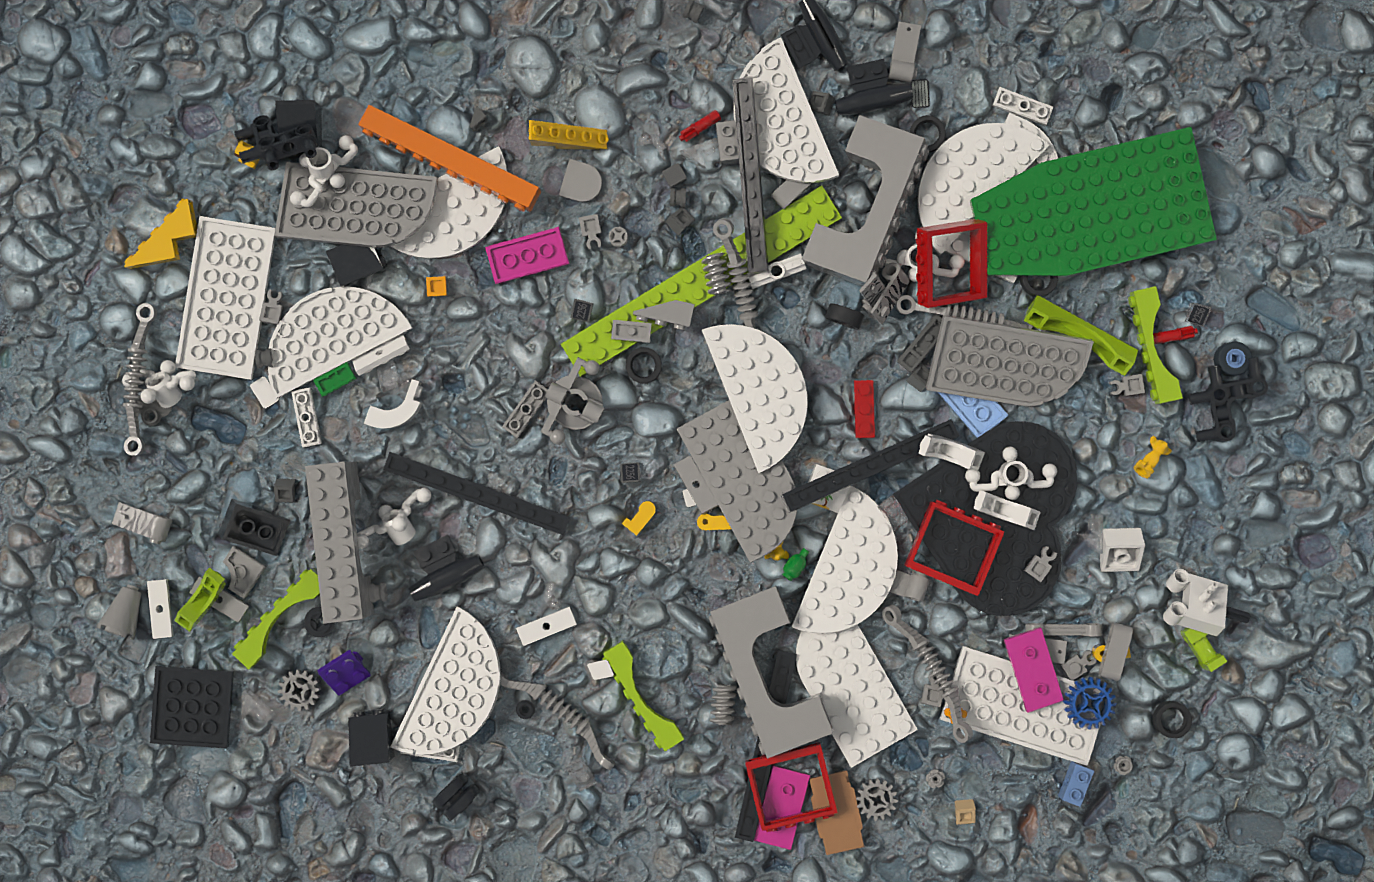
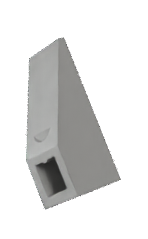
[633,300,695,331]

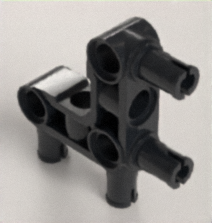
[234,115,318,170]
[1188,357,1268,442]

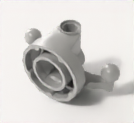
[541,357,605,445]

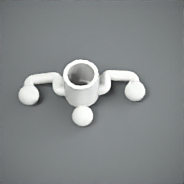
[290,135,358,207]
[884,232,965,282]
[122,360,196,408]
[965,446,1057,500]
[357,488,432,549]

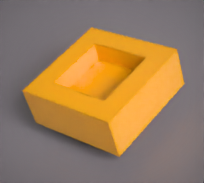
[426,276,447,297]

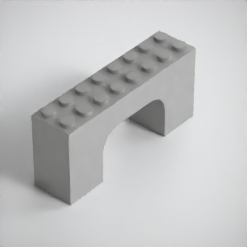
[802,115,929,286]
[305,462,374,624]
[709,585,833,759]

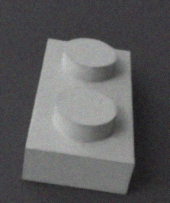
[611,320,652,343]

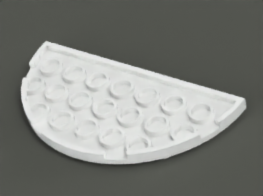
[734,37,839,183]
[917,123,1049,255]
[391,146,507,259]
[268,287,413,399]
[702,324,807,474]
[792,486,898,633]
[390,606,501,755]

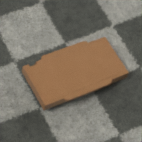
[809,770,864,855]

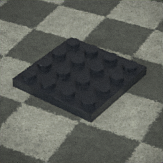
[150,666,234,749]

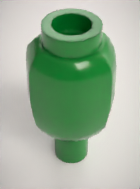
[782,548,809,581]

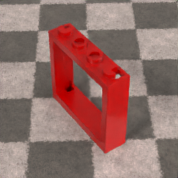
[916,219,987,308]
[904,500,1004,596]
[745,742,838,832]

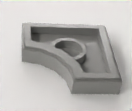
[223,546,267,599]

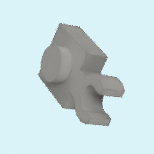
[579,214,602,250]
[259,290,283,325]
[1109,374,1145,396]
[1024,546,1057,582]
[1060,650,1097,680]
[921,672,944,708]

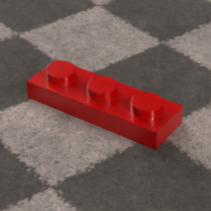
[853,380,875,438]

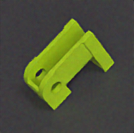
[1180,628,1227,672]

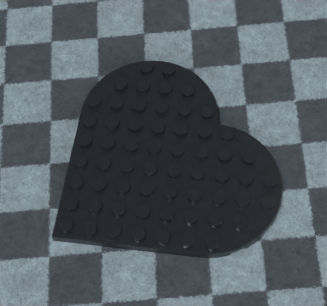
[892,421,1078,616]

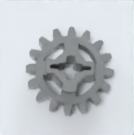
[278,669,321,711]
[856,778,898,821]

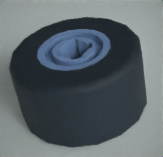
[1213,341,1252,377]

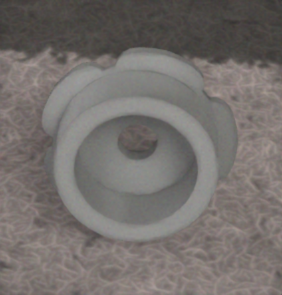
[1114,756,1133,775]
[926,769,945,788]

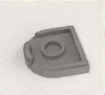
[559,159,602,202]

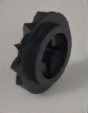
[304,607,335,637]

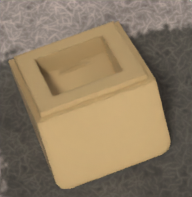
[954,799,976,825]

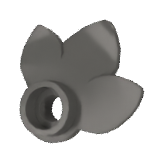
[137,399,173,426]

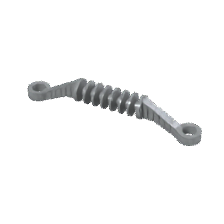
[713,218,758,329]
[896,295,1046,332]
[122,303,157,456]
[882,605,973,743]
[500,672,615,771]

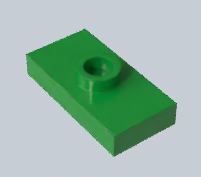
[313,362,357,397]

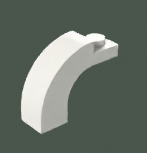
[364,379,423,429]
[919,434,985,470]
[974,490,1040,530]

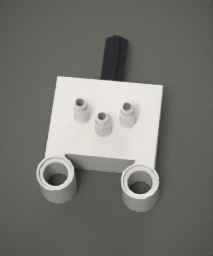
[1163,569,1251,636]

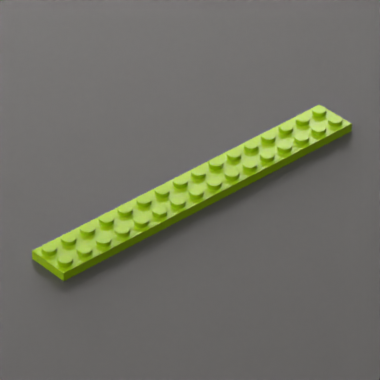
[561,186,842,377]

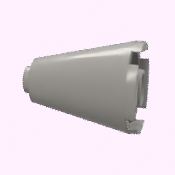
[96,585,141,640]

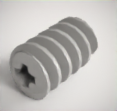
[701,252,732,295]
[709,684,737,725]

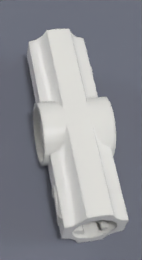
[747,254,806,289]

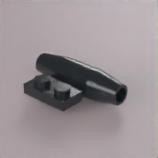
[781,0,848,71]
[835,59,913,115]
[409,535,485,602]

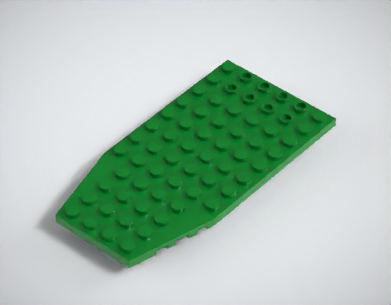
[970,127,1217,276]

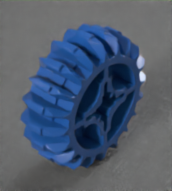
[1063,677,1117,730]

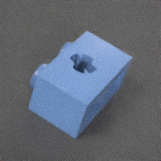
[1058,761,1094,807]

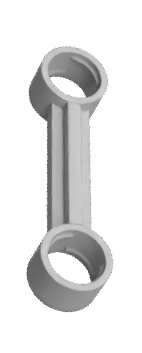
[1025,623,1103,636]

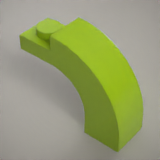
[174,568,226,632]

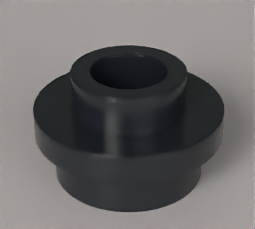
[516,700,535,719]

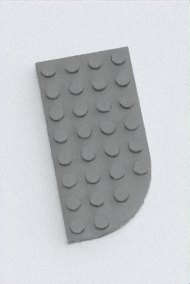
[274,162,438,248]
[926,314,1094,406]
[677,400,797,563]

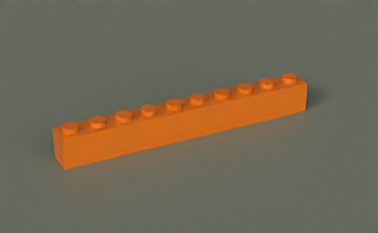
[358,105,541,212]

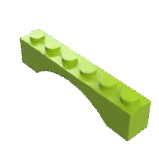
[1128,286,1183,404]
[1023,296,1138,376]
[232,568,320,670]
[602,640,684,752]

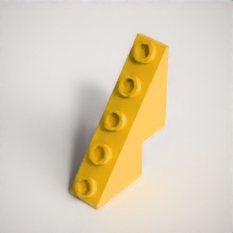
[529,120,609,149]
[124,198,198,269]

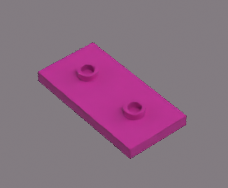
[485,227,569,284]
[1004,627,1064,713]
[754,765,810,850]

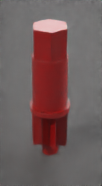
[679,110,721,142]
[1153,326,1198,345]

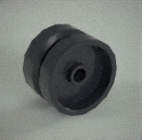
[432,772,481,821]

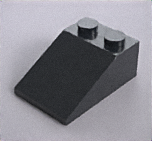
[218,499,290,556]

